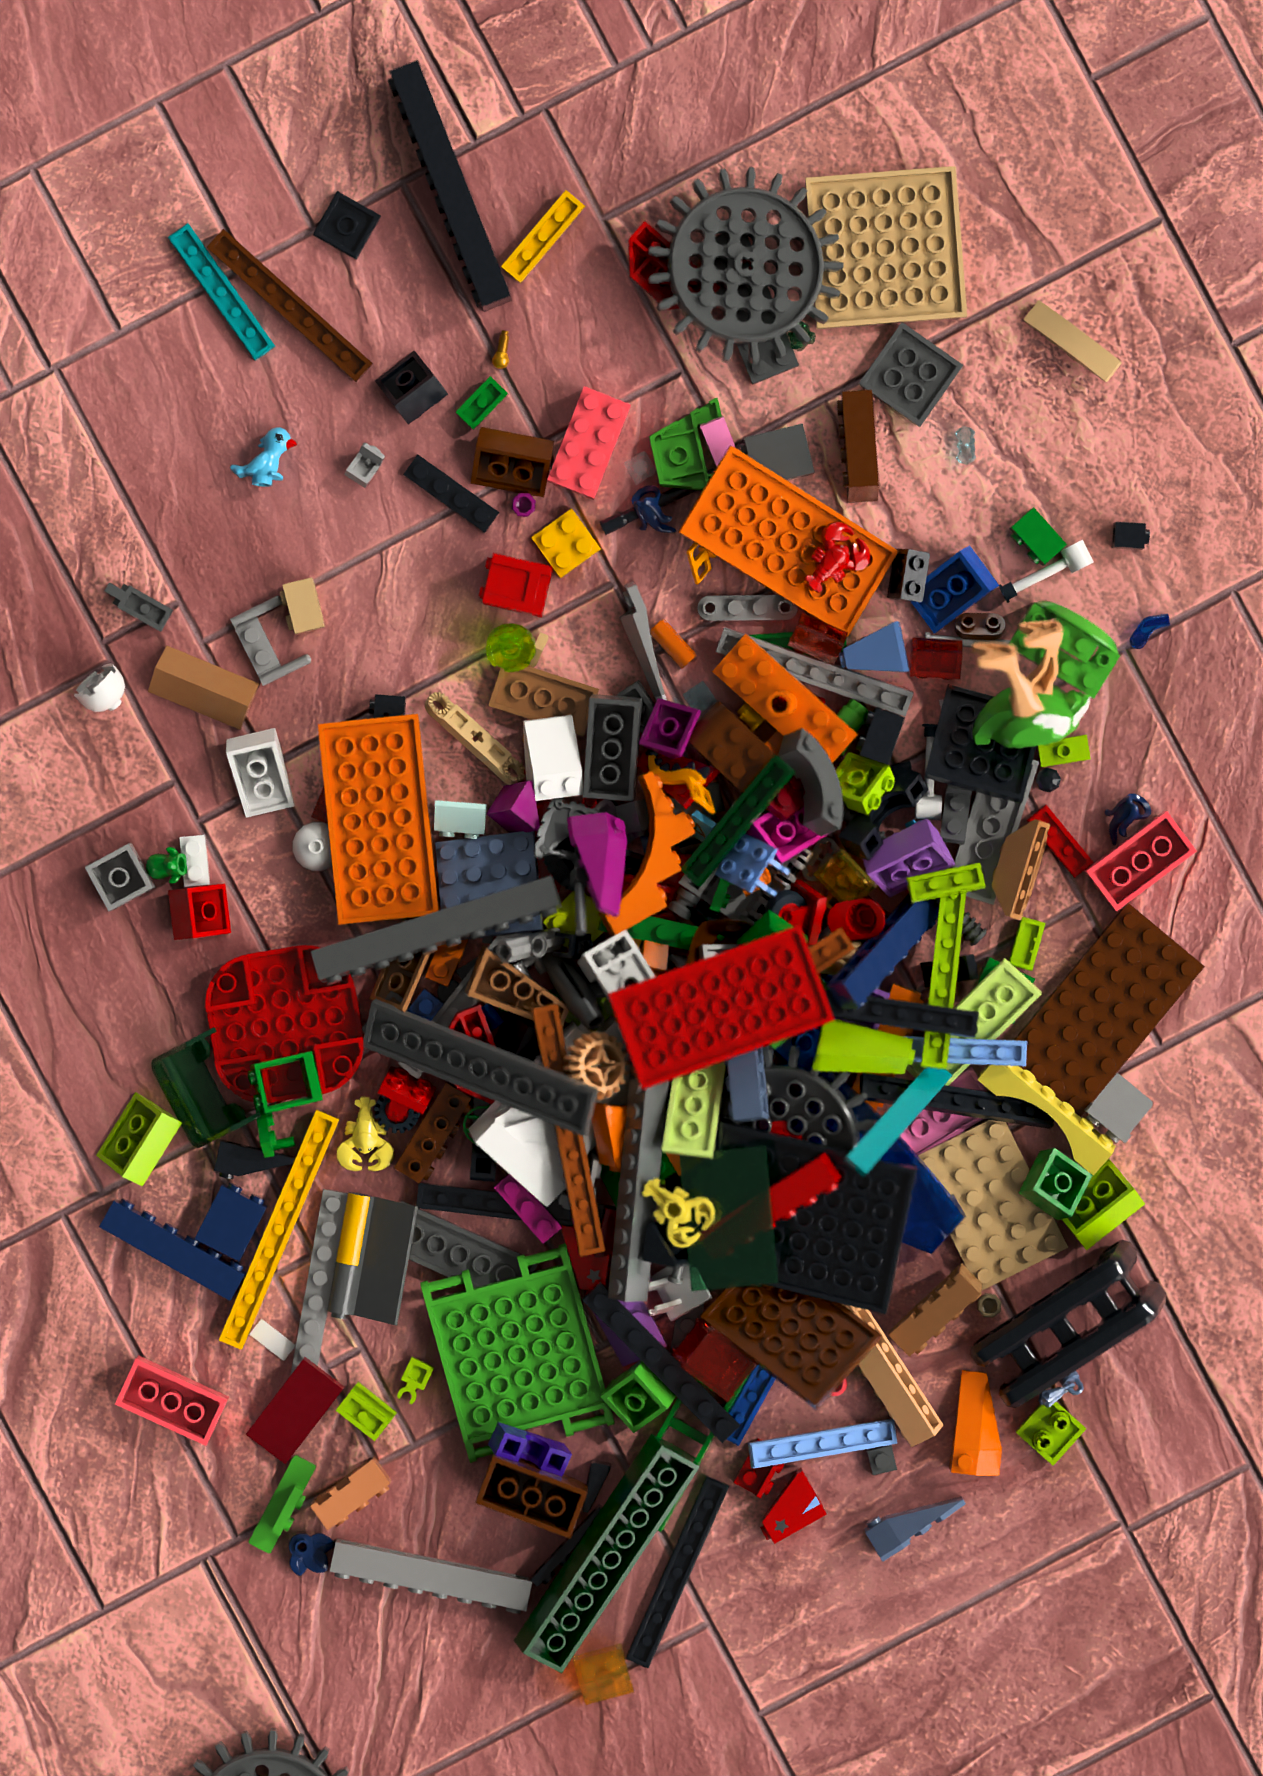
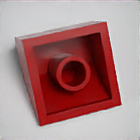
[168,884,231,940]

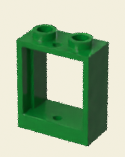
[247,1051,323,1114]

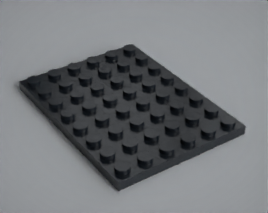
[691,1120,918,1315]

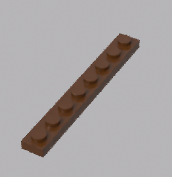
[207,229,373,383]

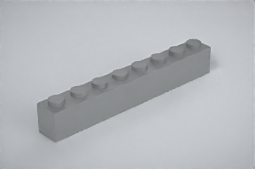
[330,1539,532,1614]

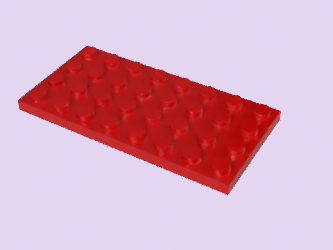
[608,924,835,1090]

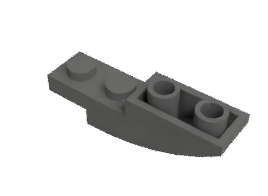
[940,784,972,845]

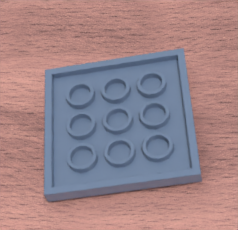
[435,831,543,940]

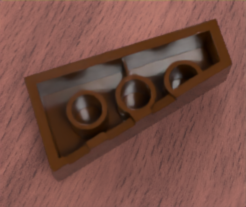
[837,390,879,503]

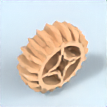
[563,1031,630,1100]

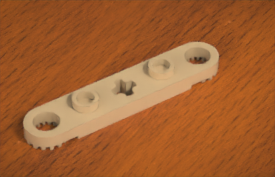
[425,692,525,785]

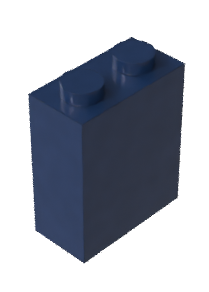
[195,1182,268,1261]

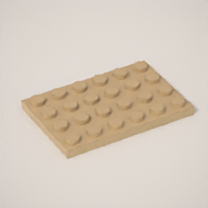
[912,1119,1068,1291]

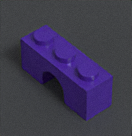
[488,1422,572,1477]

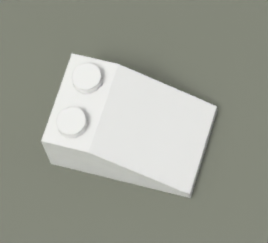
[523,715,583,801]
[226,728,294,818]

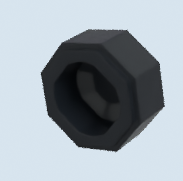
[1035,768,1061,793]

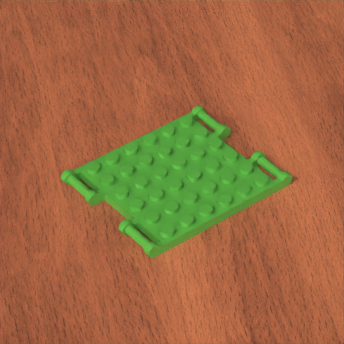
[420,1243,615,1463]

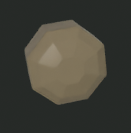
[977,1293,1001,1318]

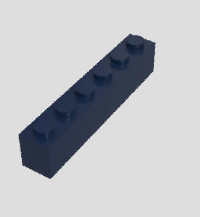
[826,894,939,1009]
[99,1198,247,1301]

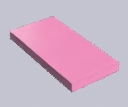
[898,1067,987,1161]

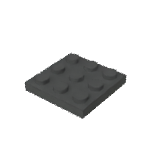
[858,322,963,428]

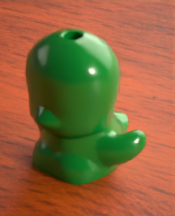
[146,847,187,884]

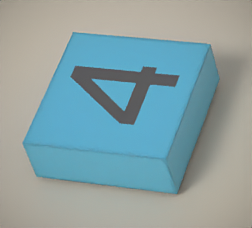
[691,810,716,842]

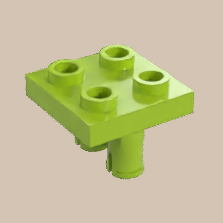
[1015,1401,1086,1466]

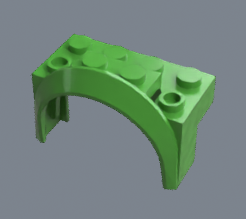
[1008,601,1121,699]

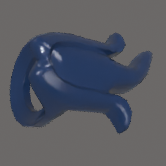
[631,485,676,533]
[1105,794,1152,846]

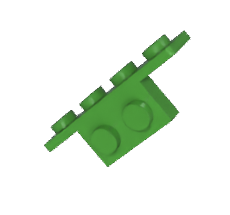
[249,1455,316,1554]

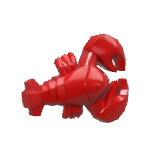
[804,522,870,593]

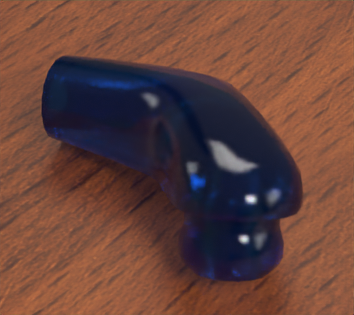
[1130,614,1170,649]

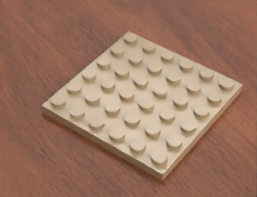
[805,166,967,329]

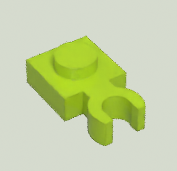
[397,1356,434,1404]

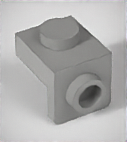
[344,443,385,488]

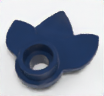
[289,1533,335,1576]

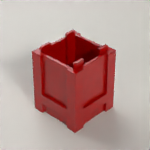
[478,553,553,618]

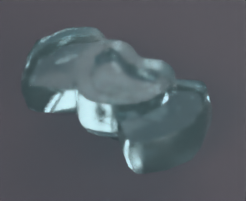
[955,426,976,465]

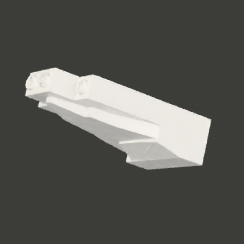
[469,1016,631,1207]

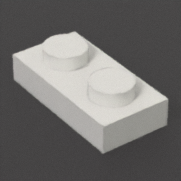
[179,835,210,887]

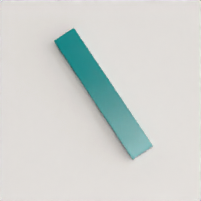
[168,223,276,361]
[844,1068,953,1177]

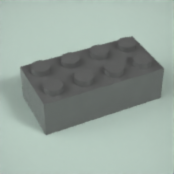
[583,694,642,801]

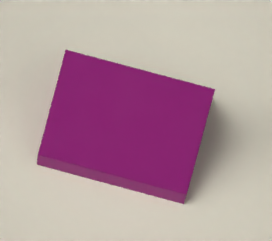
[639,698,701,760]
[486,780,540,833]

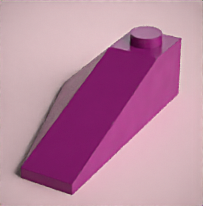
[567,813,627,918]

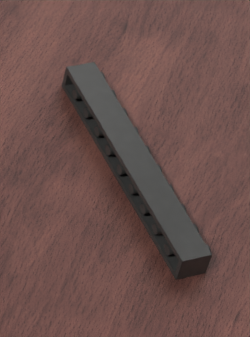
[311,876,563,985]
[608,1059,669,1302]

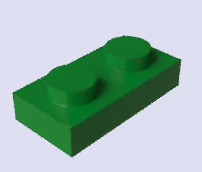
[456,376,508,430]
[709,878,734,912]

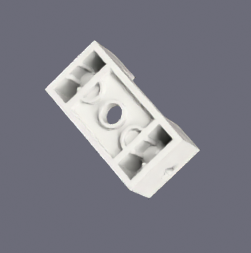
[578,930,655,1035]

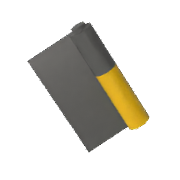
[327,1192,418,1325]

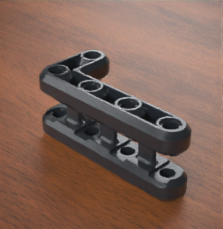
[970,1239,1166,1408]

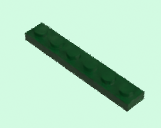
[681,755,795,886]

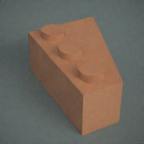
[310,1456,391,1531]

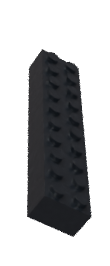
[387,60,512,312]

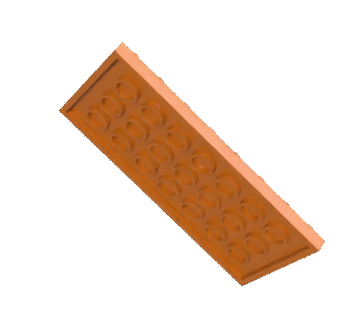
[678,446,899,637]
[318,714,439,925]

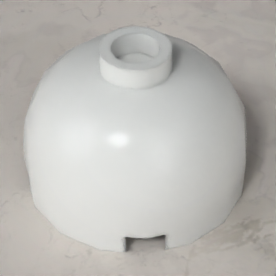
[74,663,125,712]
[293,822,332,871]

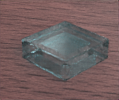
[683,681,717,713]

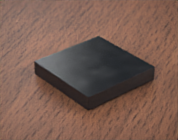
[313,191,381,260]

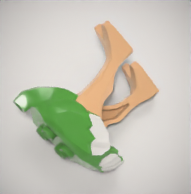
[972,621,1090,748]

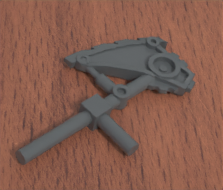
[534,797,597,935]

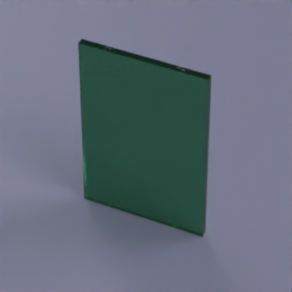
[680,1146,778,1291]

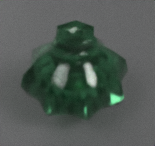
[788,321,816,352]

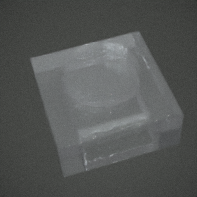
[623,450,657,485]

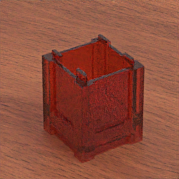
[672,1318,757,1402]

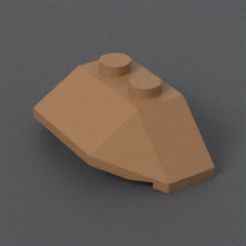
[991,819,1050,920]

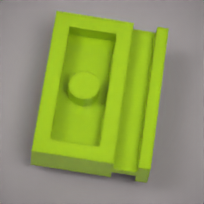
[335,1381,397,1442]

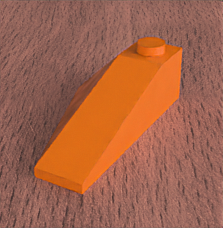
[949,1370,1002,1476]

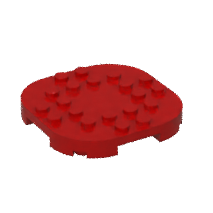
[205,945,364,1103]

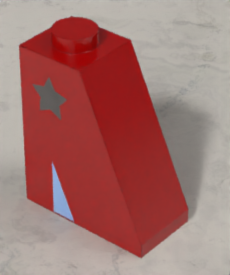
[562,1225,609,1294]
[760,1468,827,1544]

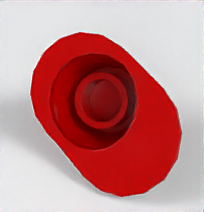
[828,898,885,940]

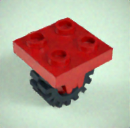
[374,1066,436,1133]

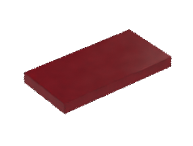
[246,1357,344,1464]

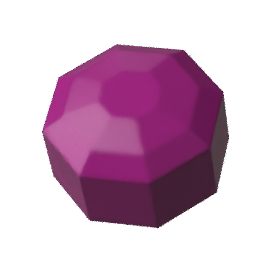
[512,493,536,517]

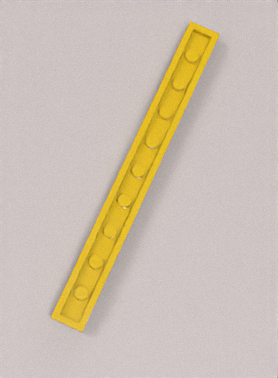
[219,1109,340,1350]

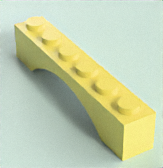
[977,1065,1116,1175]

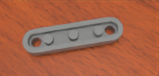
[697,595,798,621]

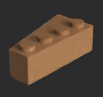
[465,945,569,1027]
[889,1263,982,1357]

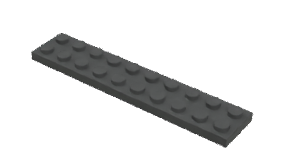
[363,999,598,1137]

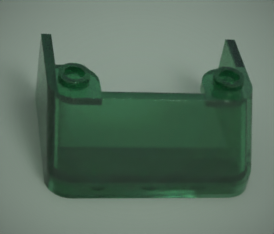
[151,1027,261,1148]

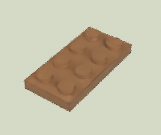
[488,658,599,737]

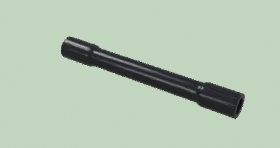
[600,468,714,535]

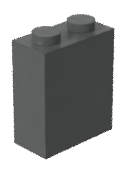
[740,423,815,480]

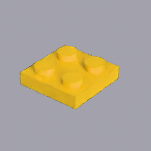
[531,508,601,579]

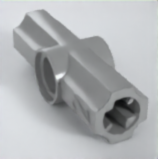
[496,928,565,963]

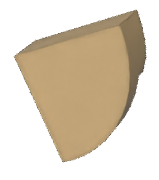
[526,632,549,668]

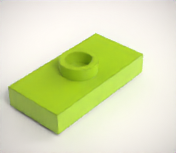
[1037,735,1091,767]
[1008,917,1046,971]

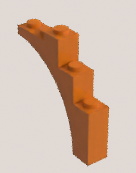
[598,771,695,936]

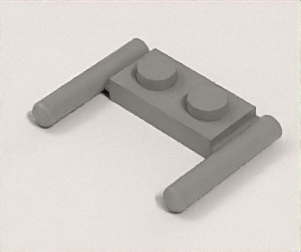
[230,596,311,686]

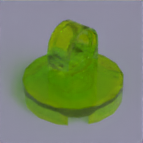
[486,623,536,672]

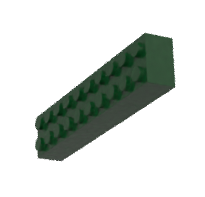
[514,1434,700,1673]

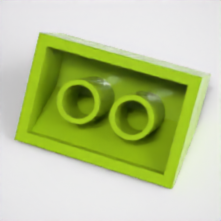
[96,1092,182,1186]
[1062,1159,1145,1251]

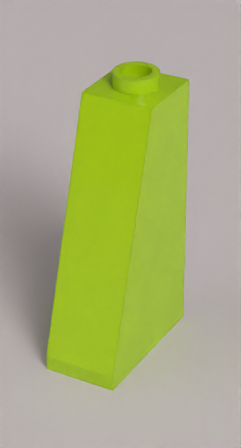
[812,1019,915,1074]

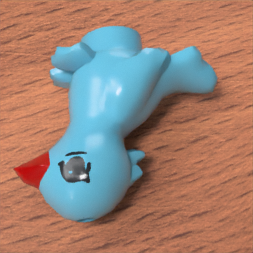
[230,427,297,487]

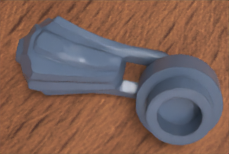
[1038,1371,1084,1408]

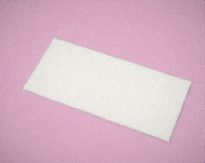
[249,1319,296,1361]

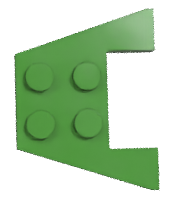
[649,398,722,490]

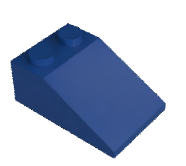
[910,545,1000,634]

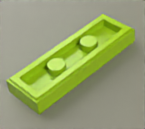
[906,862,986,903]

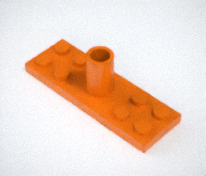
[712,634,858,764]

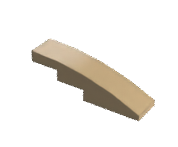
[1023,300,1122,383]

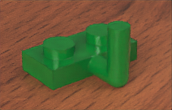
[255,1108,295,1158]

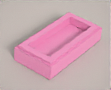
[700,416,736,467]

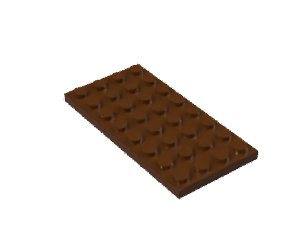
[1014,903,1205,1117]

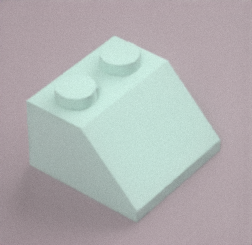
[434,801,487,839]

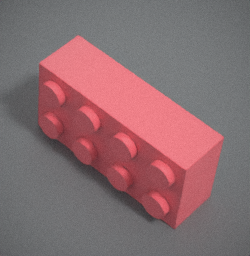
[547,386,631,500]
[1084,811,1197,912]
[115,1355,229,1446]

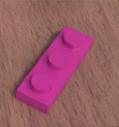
[494,1174,562,1244]

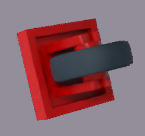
[764,880,827,945]

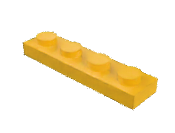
[501,190,585,284]

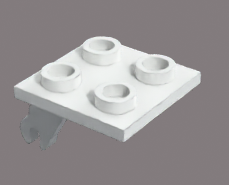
[648,1265,712,1322]

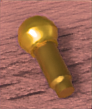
[492,330,509,369]

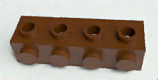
[394,1081,474,1184]

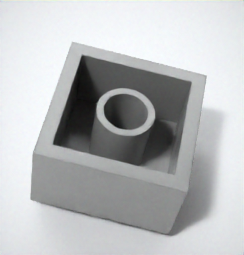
[85,843,155,911]

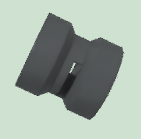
[667,886,701,920]

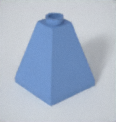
[839,621,910,672]

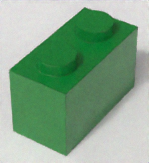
[1010,507,1067,566]

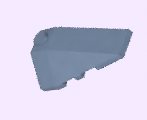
[864,1496,966,1561]

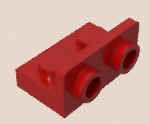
[733,1438,785,1499]

